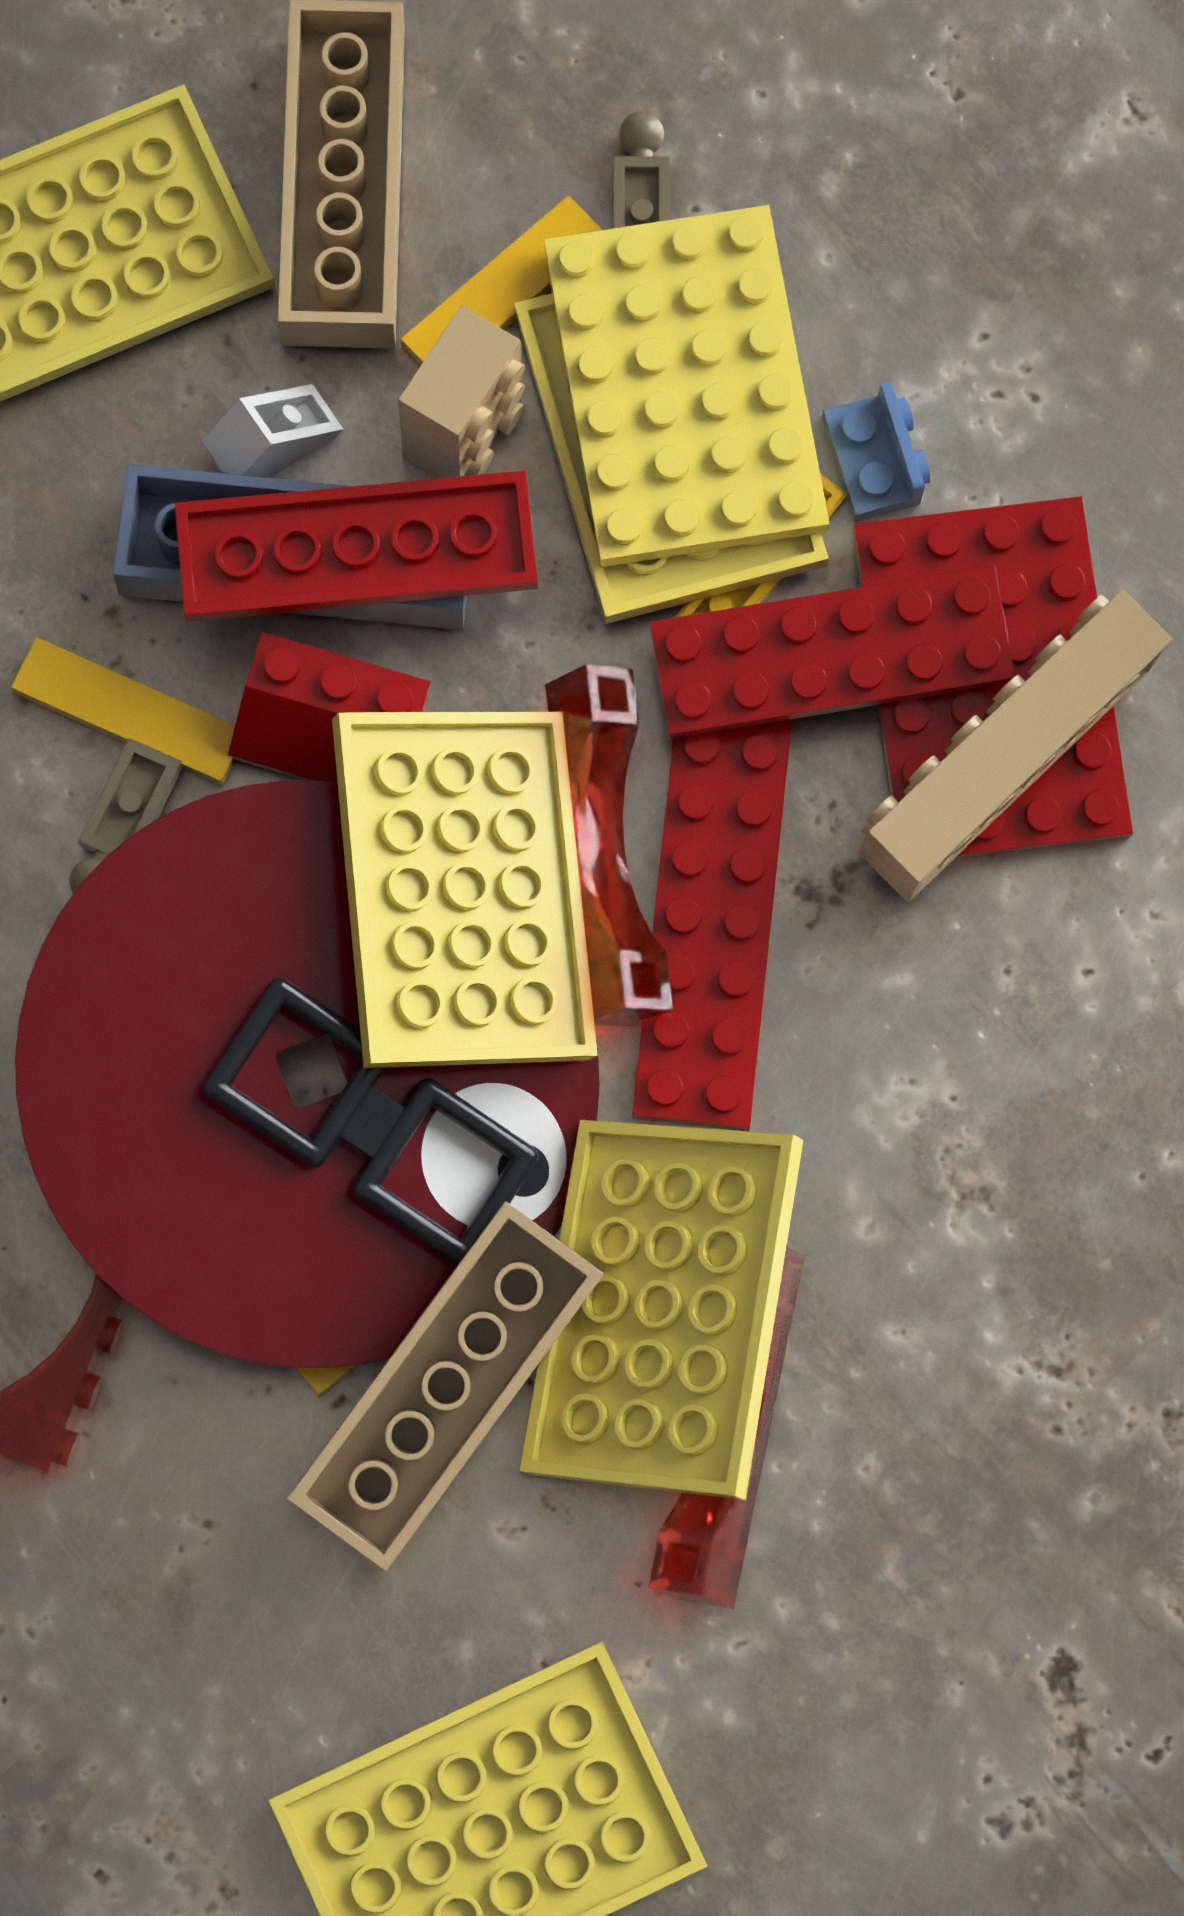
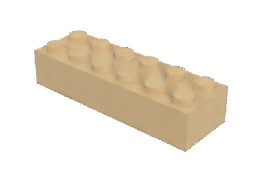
[278,0,405,348]
[859,589,1173,903]
[287,1201,604,1571]

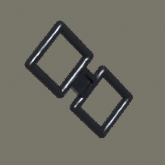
[202,978,538,1265]

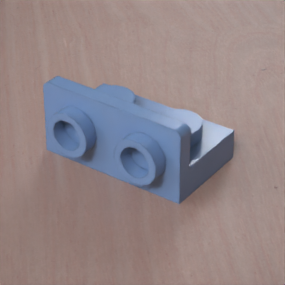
[822,382,930,522]

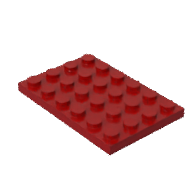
[852,496,1133,860]

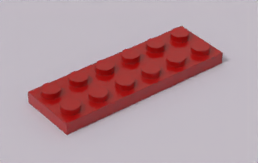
[175,470,538,622]
[650,565,1015,739]

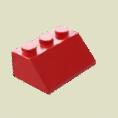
[228,631,431,783]

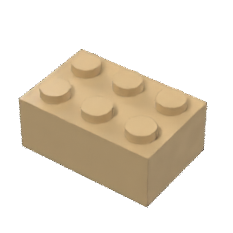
[398,305,525,479]

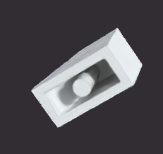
[201,384,343,478]

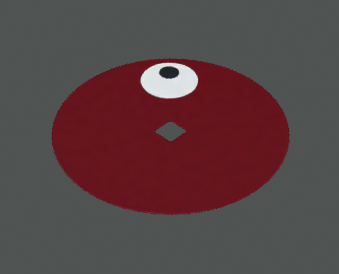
[15,780,600,1369]

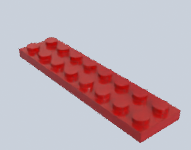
[632,719,792,1131]

